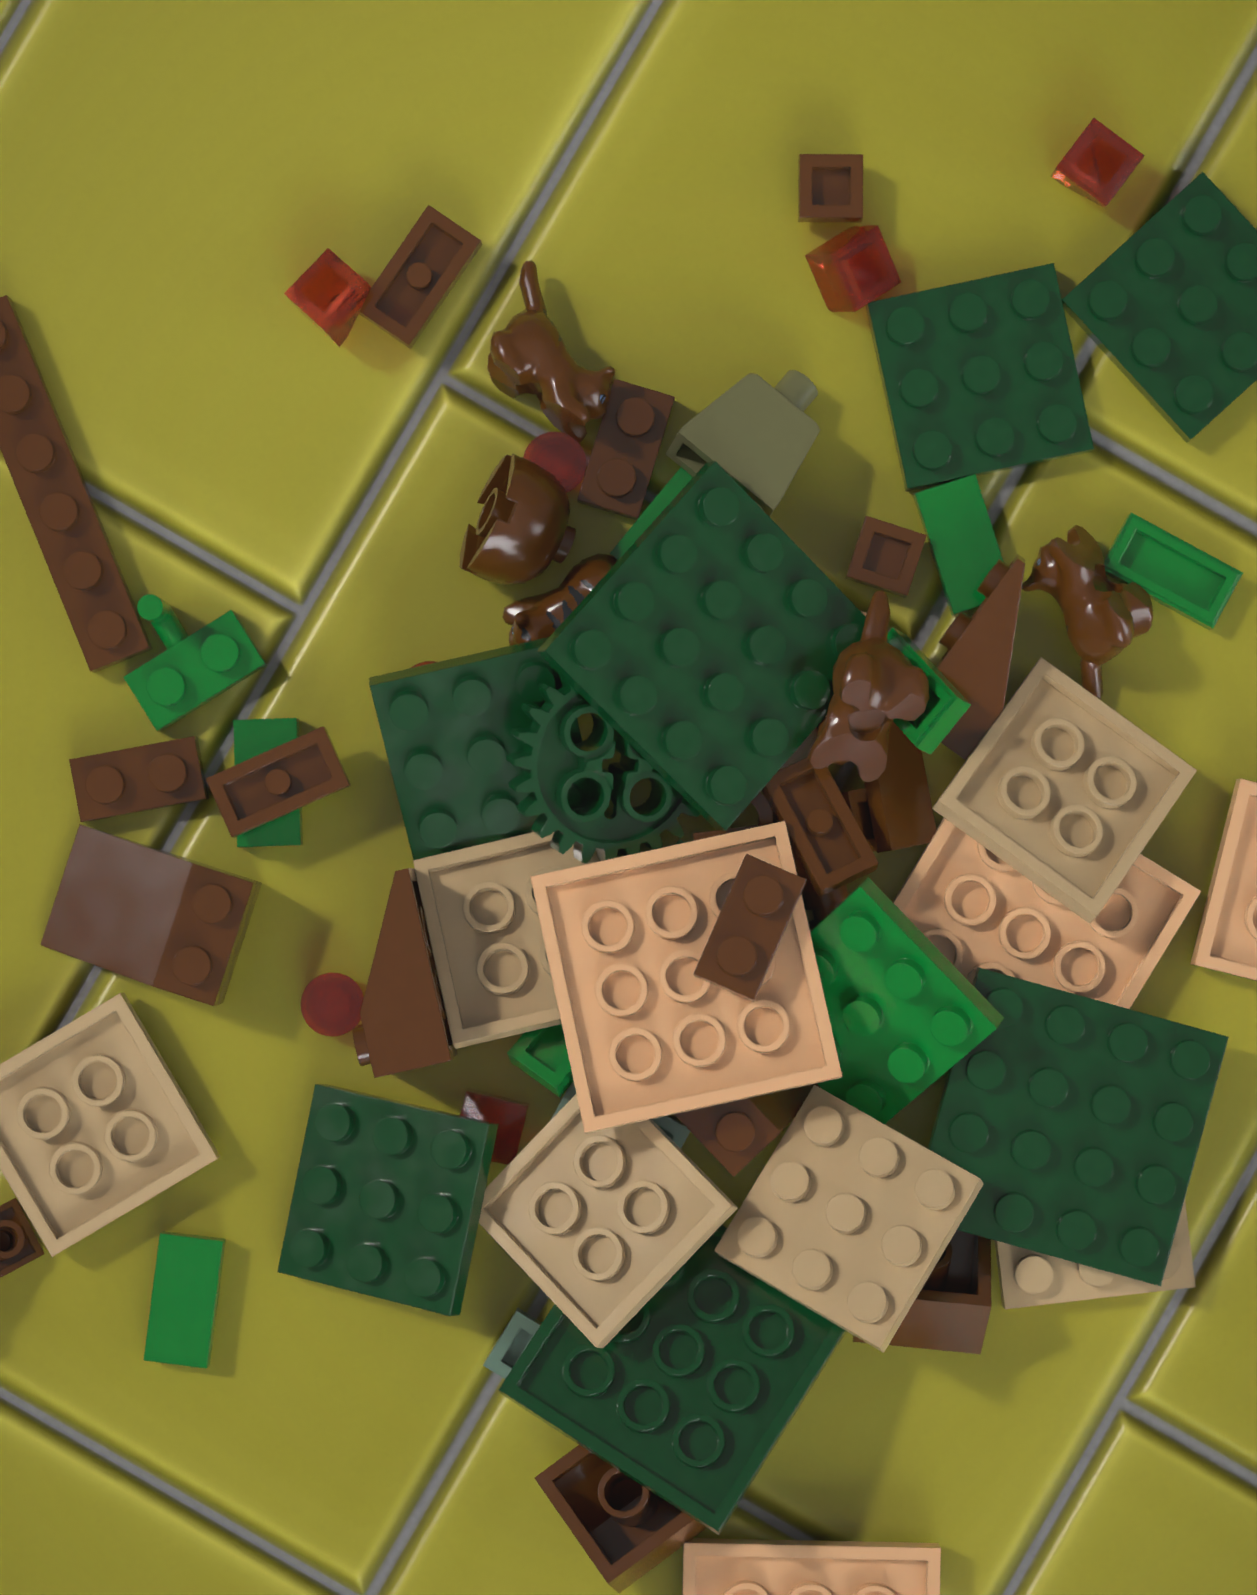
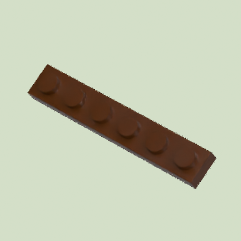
[0,295,153,673]

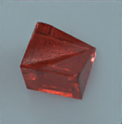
[1051,118,1145,208]
[805,225,901,312]
[284,248,371,347]
[460,1088,530,1165]

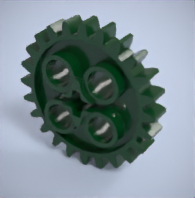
[506,674,700,864]

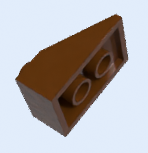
[40,824,262,1006]
[352,868,458,1078]

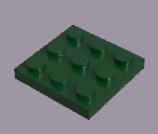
[1062,172,1257,443]
[866,263,1094,491]
[369,637,590,860]
[277,1084,499,1316]

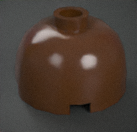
[459,453,576,585]

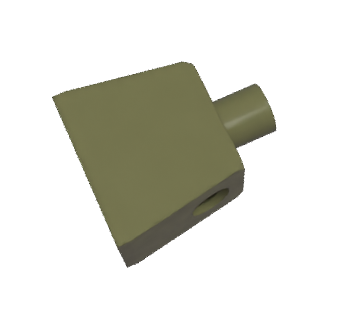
[666,370,820,517]

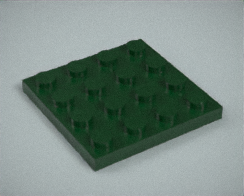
[537,461,889,831]
[927,967,1229,1286]
[498,1225,847,1535]

